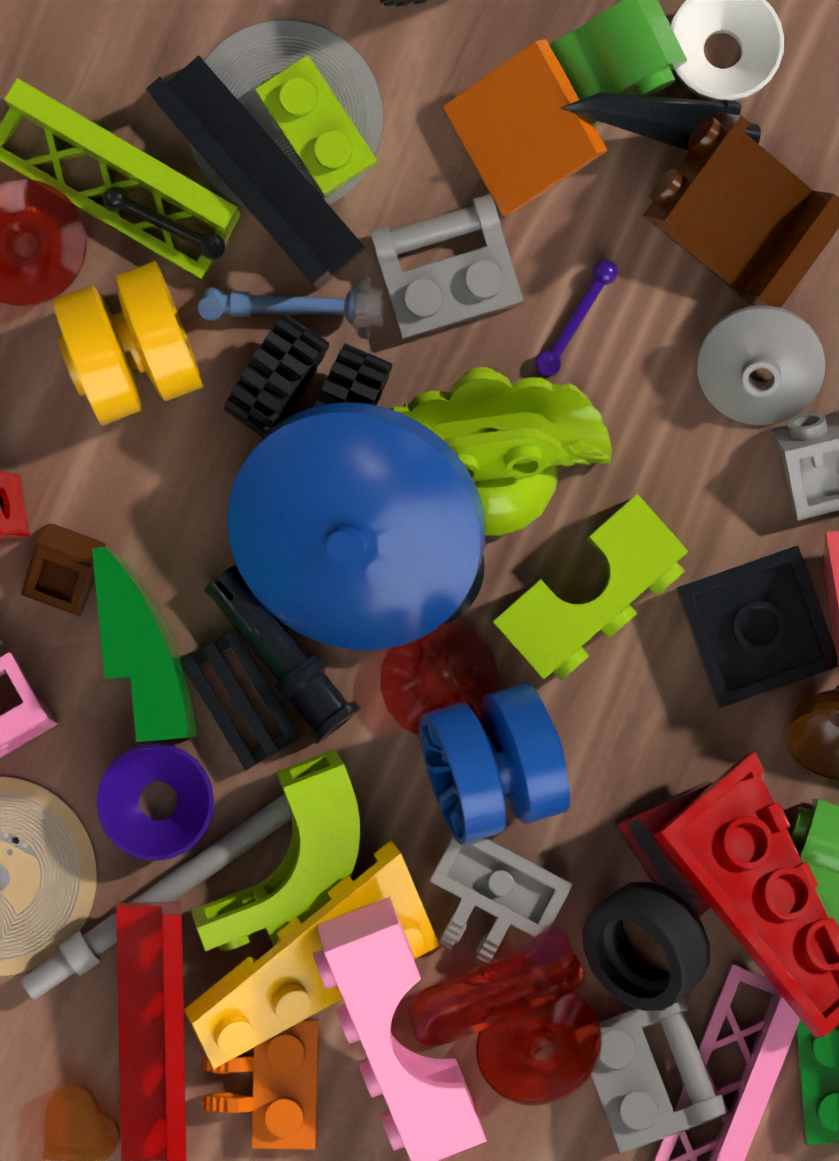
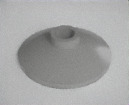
[697,305,825,425]

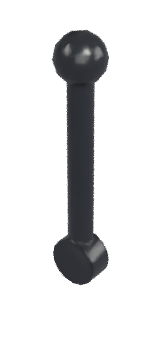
[103,186,225,260]

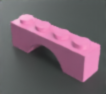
[313,897,487,1161]

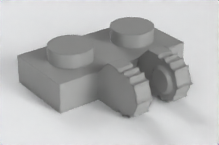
[429,836,573,968]

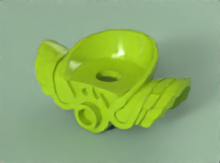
[390,367,612,536]

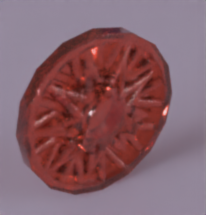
[380,622,499,737]

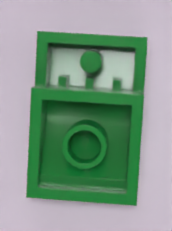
[92,547,198,742]

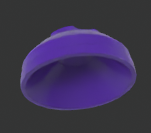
[96,743,214,861]

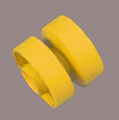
[53,260,204,426]

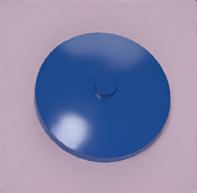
[227,403,485,650]

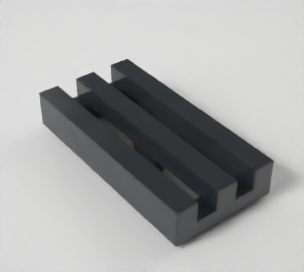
[180,629,301,771]

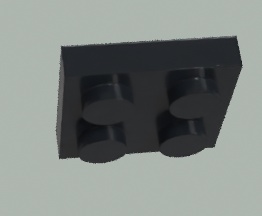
[676,545,839,708]

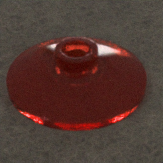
[0,179,87,307]
[476,985,602,1106]

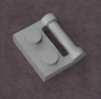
[369,194,524,341]
[575,996,729,1155]

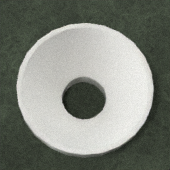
[671,0,784,101]

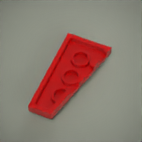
[653,751,839,1038]

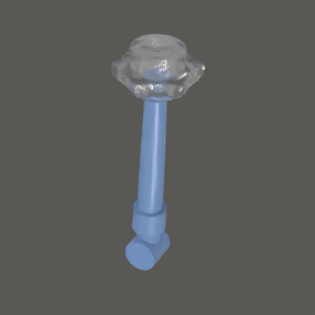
[198,275,384,339]

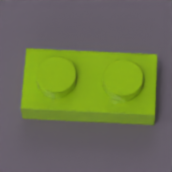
[255,55,377,198]

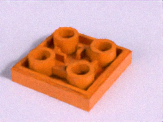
[443,39,608,216]

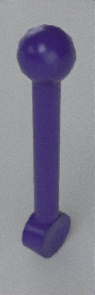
[536,260,618,377]

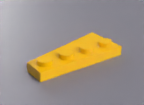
[184,840,440,1069]

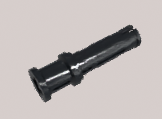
[204,565,361,744]

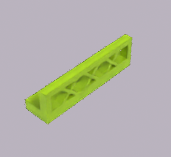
[0,78,241,281]

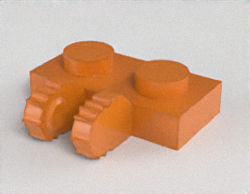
[202,1018,319,1150]

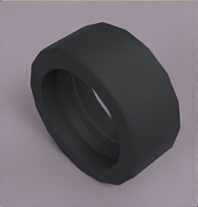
[583,882,710,1011]

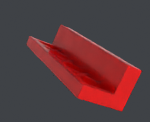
[116,901,187,1161]

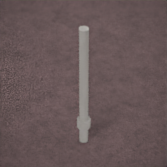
[20,794,292,1001]

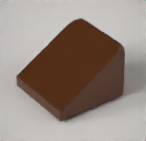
[21,523,106,616]

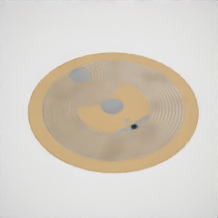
[0,777,97,976]

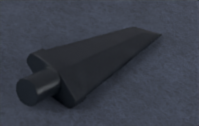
[560,92,761,151]

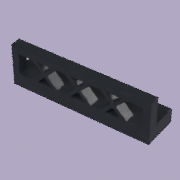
[146,55,365,290]

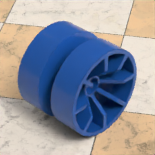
[419,682,570,845]

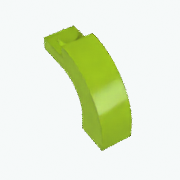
[191,749,360,951]

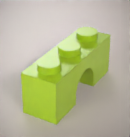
[492,494,689,681]

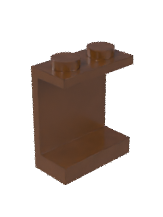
[642,113,839,308]

